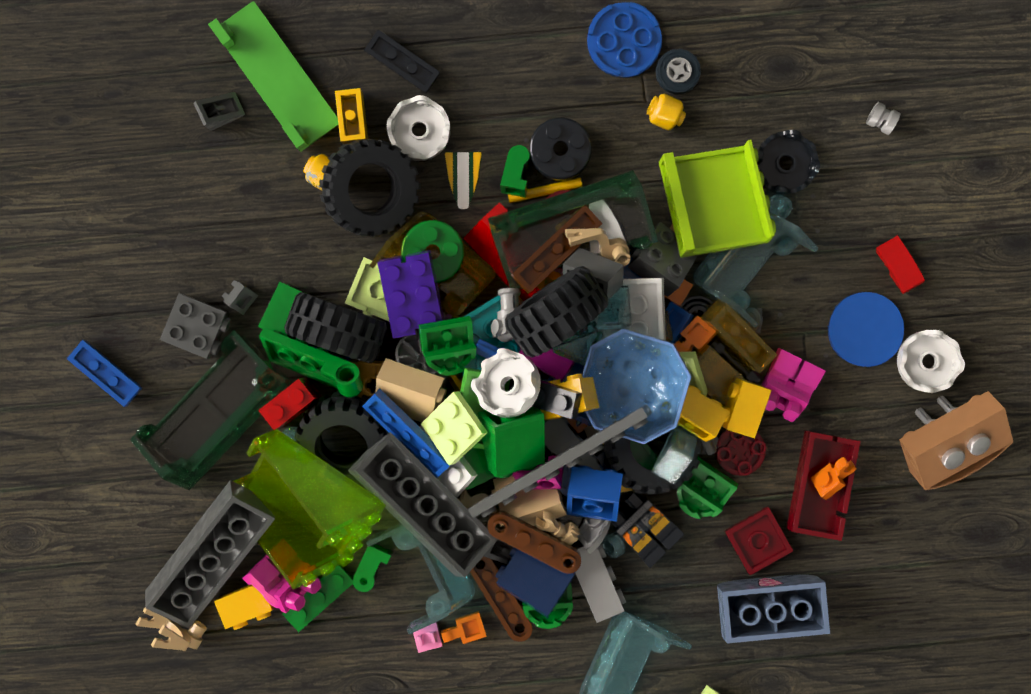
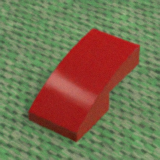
[876,235,925,294]

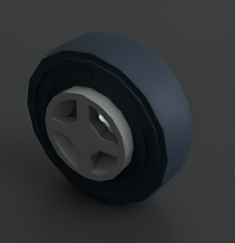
[656,49,701,95]

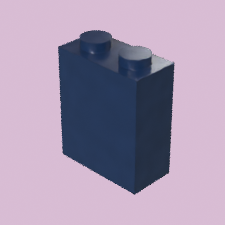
[495,547,575,618]

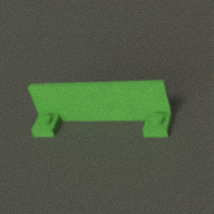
[208,2,339,152]

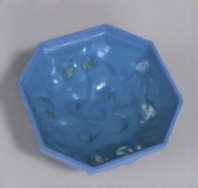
[582,328,692,444]

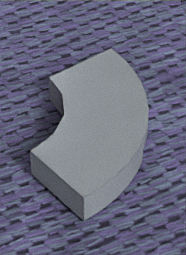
[577,517,611,554]

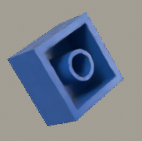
[567,466,623,522]

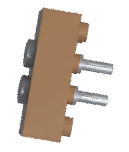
[899,391,1013,490]

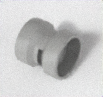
[866,101,901,135]

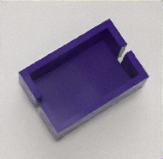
[377,250,445,339]

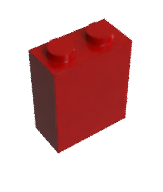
[258,377,322,431]

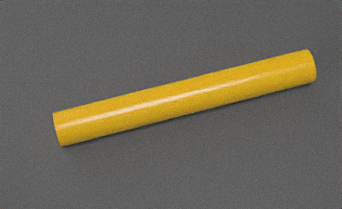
[508,177,582,203]

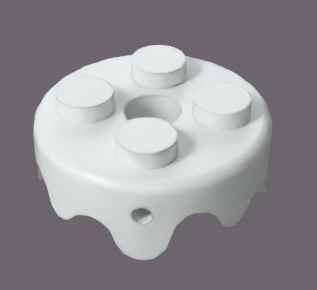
[387,95,450,161]
[897,330,965,393]
[471,348,541,418]

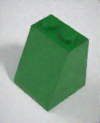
[477,407,545,478]

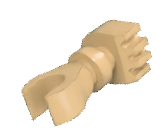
[536,511,580,545]

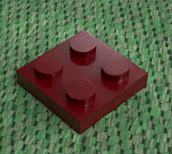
[724,506,793,575]

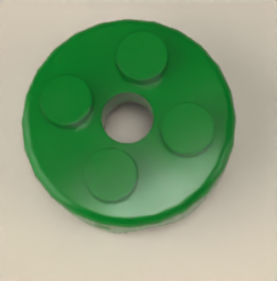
[401,220,464,283]

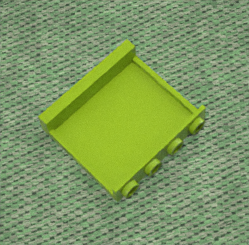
[659,140,776,258]

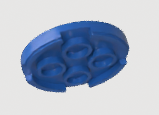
[587,2,662,78]
[828,292,904,367]

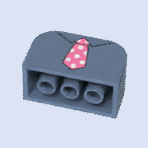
[717,575,830,643]

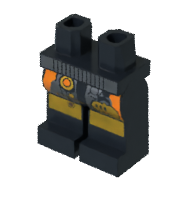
[611,491,684,568]

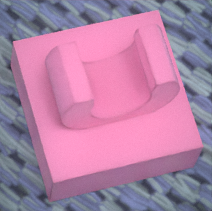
[412,620,443,653]

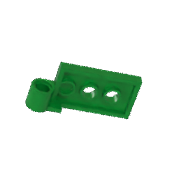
[259,328,363,397]

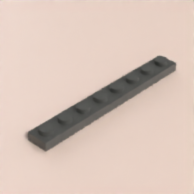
[468,404,652,518]

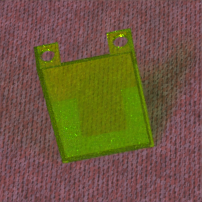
[233,429,386,590]

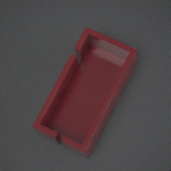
[787,430,860,541]

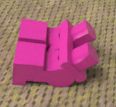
[761,348,826,422]
[242,540,321,613]

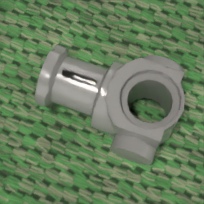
[491,288,521,342]

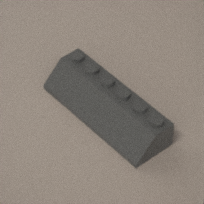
[348,432,498,578]
[145,480,275,628]

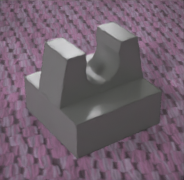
[222,280,258,315]

